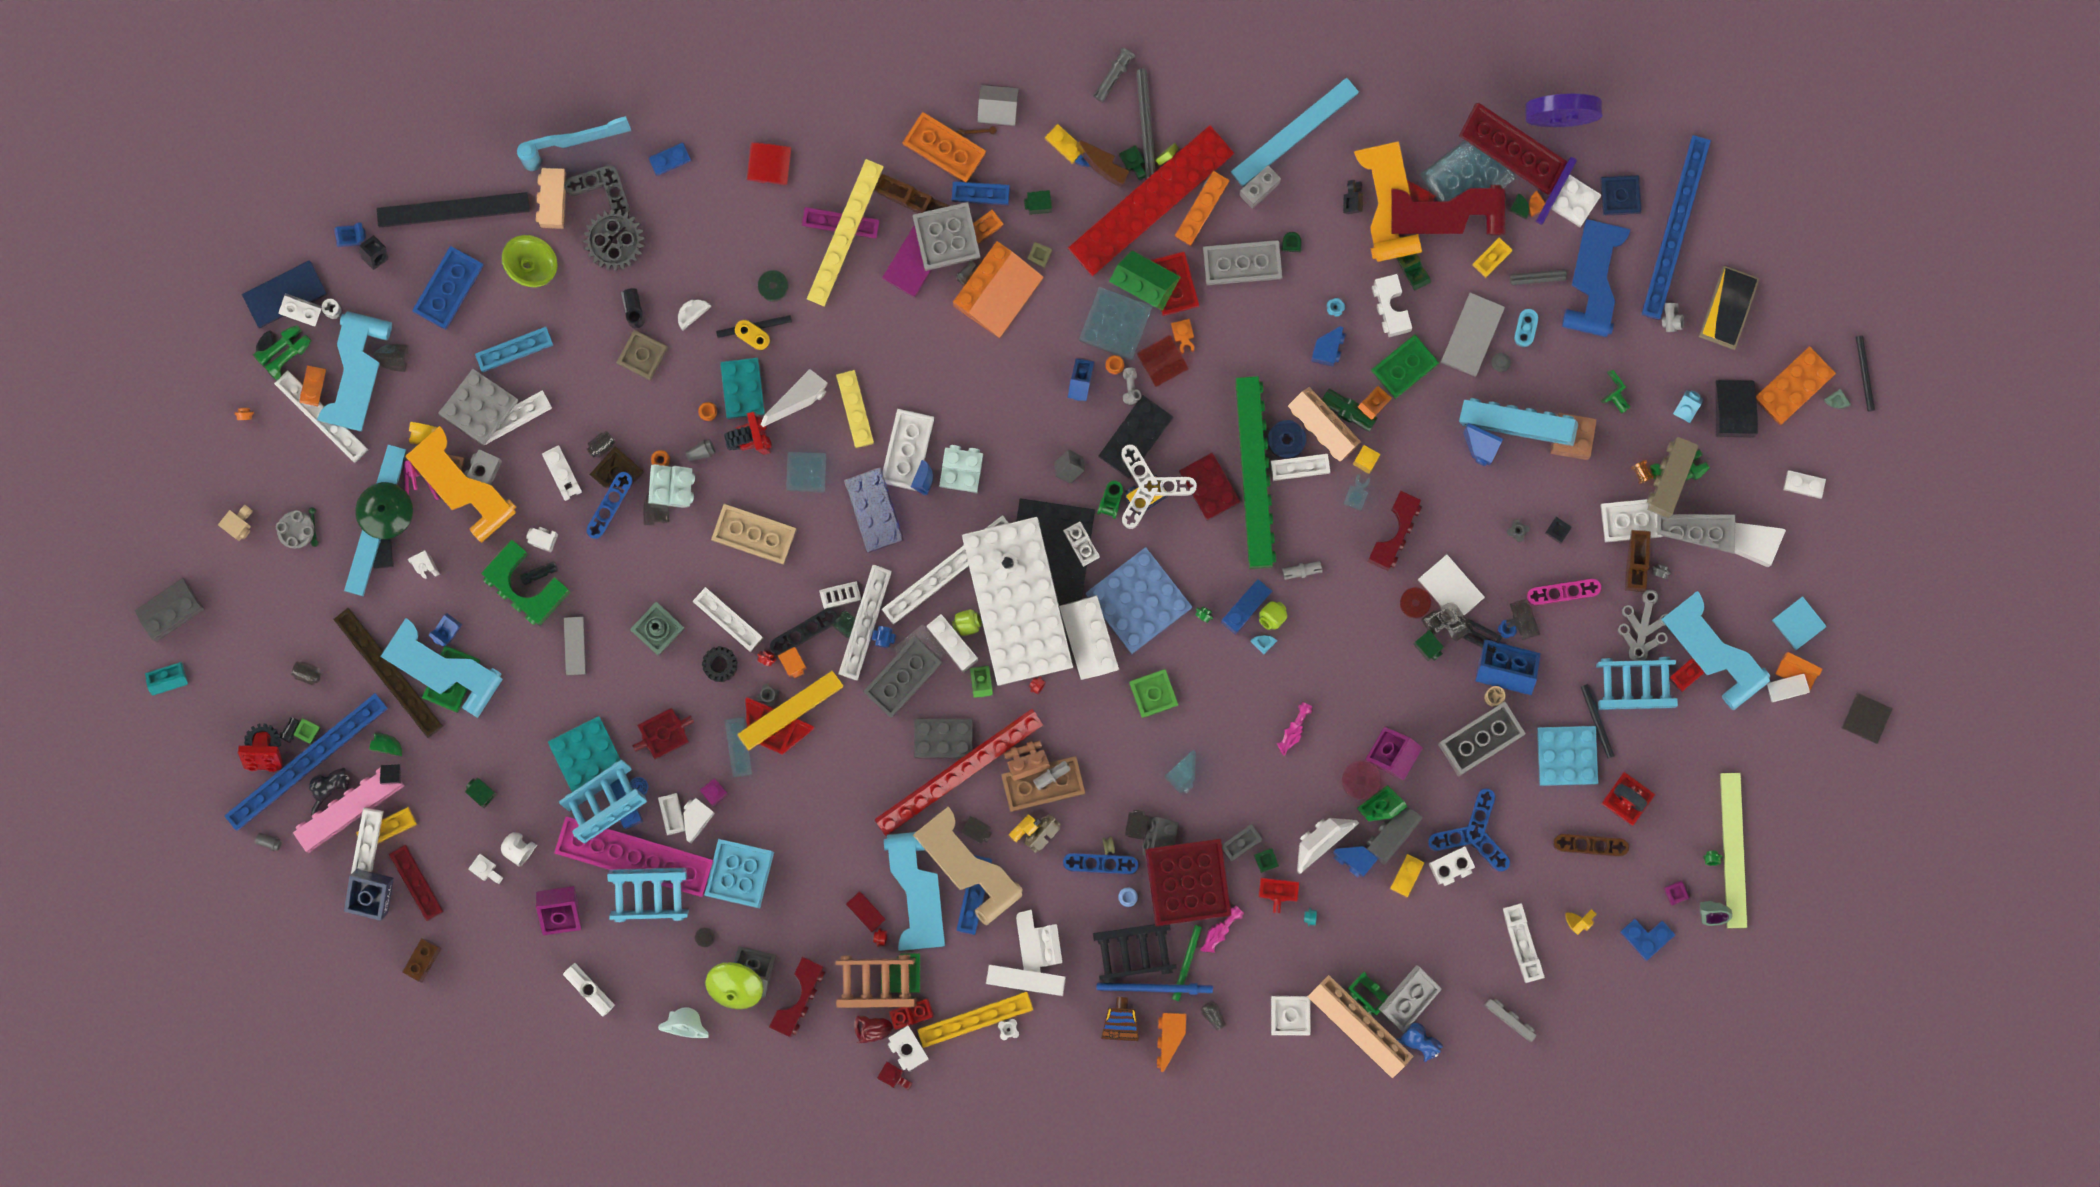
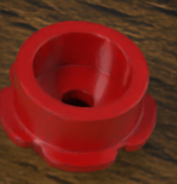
[1029,676,1046,695]
[873,928,887,947]

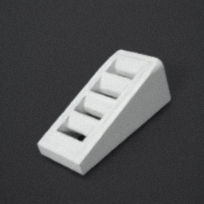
[819,581,862,610]

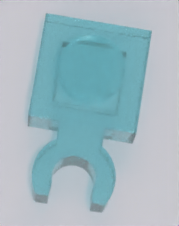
[1343,474,1370,511]

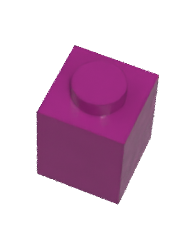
[700,778,729,807]

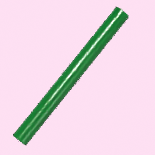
[1172,925,1202,1001]

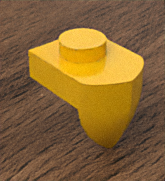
[1565,909,1597,935]

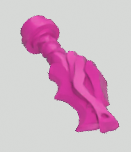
[1276,702,1312,756]
[1200,906,1244,953]

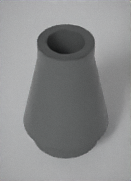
[686,439,716,462]

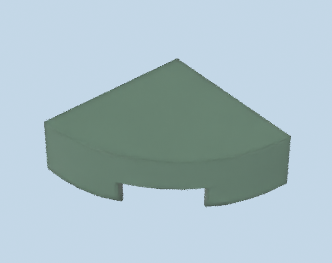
[1823,389,1851,409]

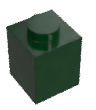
[1024,190,1052,215]
[1413,630,1444,661]
[465,777,497,809]

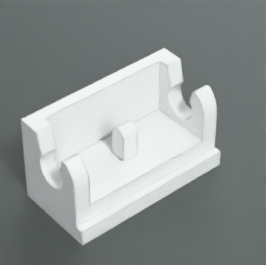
[408,551,440,579]

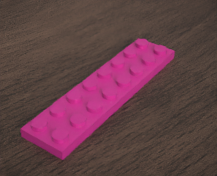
[554,816,713,898]

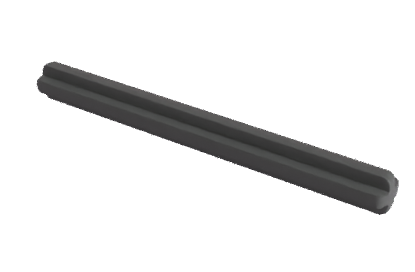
[1136,69,1156,179]

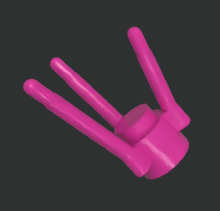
[403,460,439,500]

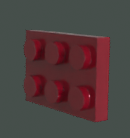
[1179,452,1240,521]

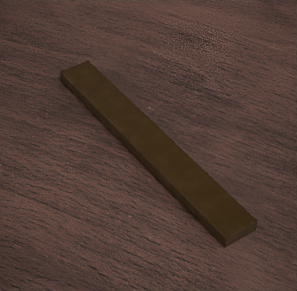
[333,608,444,739]

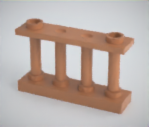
[836,955,916,1008]

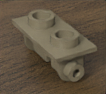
[1024,814,1061,853]

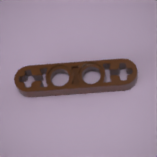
[1553,834,1629,857]

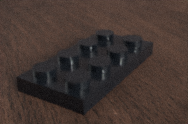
[1098,395,1174,479]

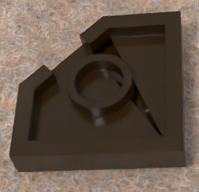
[589,446,644,488]

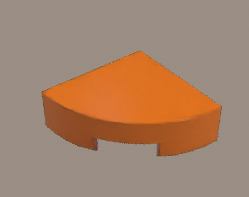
[1528,191,1546,217]

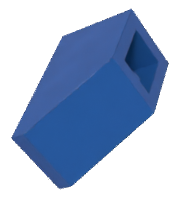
[1311,326,1346,367]
[1333,846,1378,878]

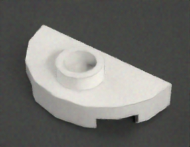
[678,300,712,331]

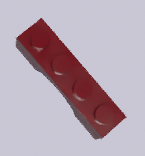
[1367,490,1422,571]
[769,957,826,1038]

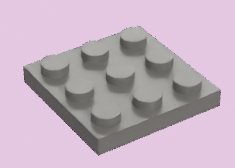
[913,202,981,271]
[438,369,518,446]

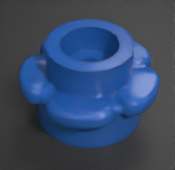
[1498,620,1517,638]

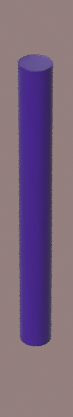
[1536,157,1577,225]

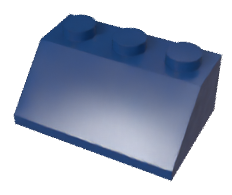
[1475,639,1541,695]

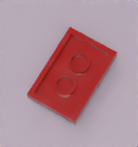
[1151,251,1199,316]

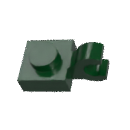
[1119,145,1146,180]

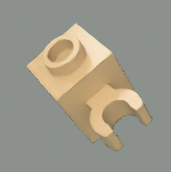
[218,505,253,541]

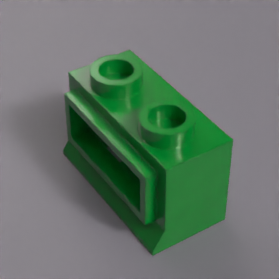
[1347,972,1389,1016]

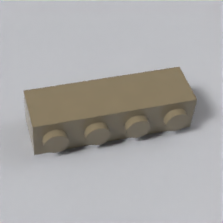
[1647,436,1699,518]

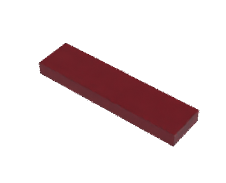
[389,845,444,921]

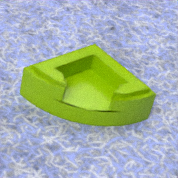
[1155,143,1179,165]

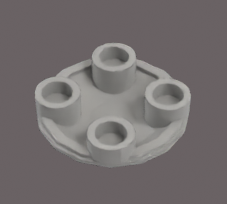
[276,510,314,549]

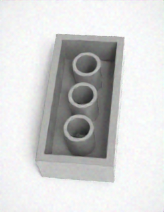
[1438,702,1526,777]

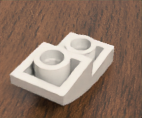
[1063,522,1100,566]

